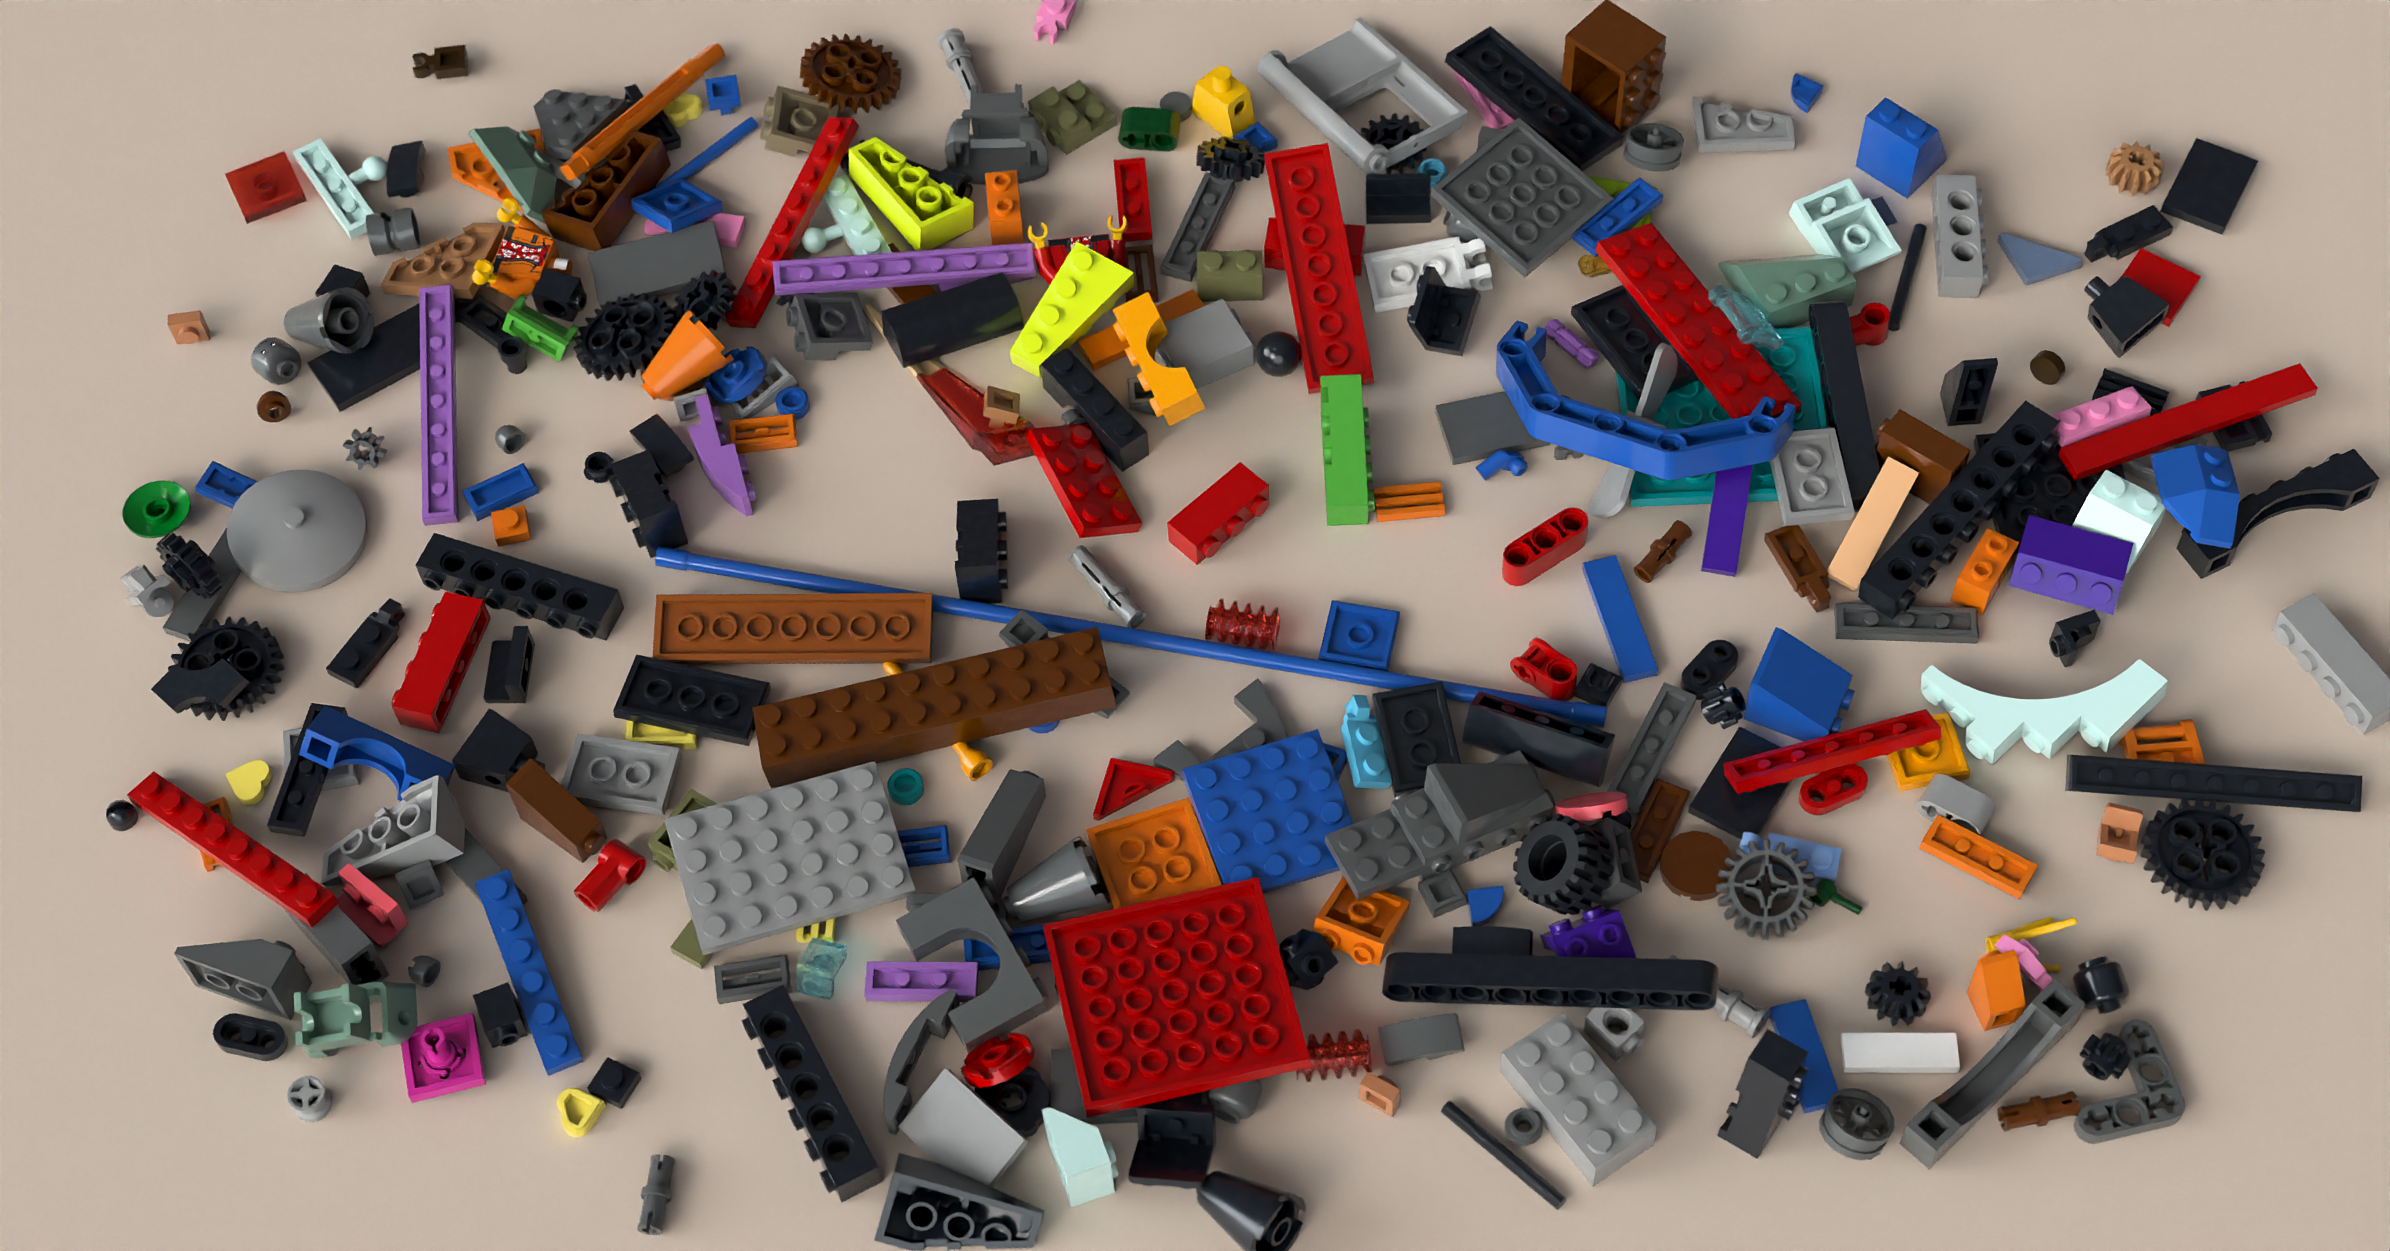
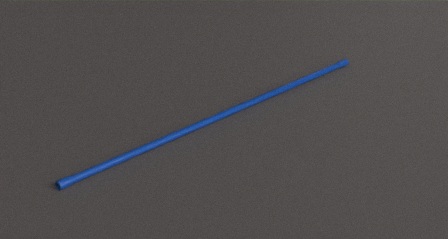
[655,546,1607,728]

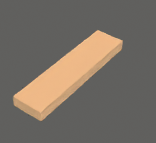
[1827,457,1919,591]

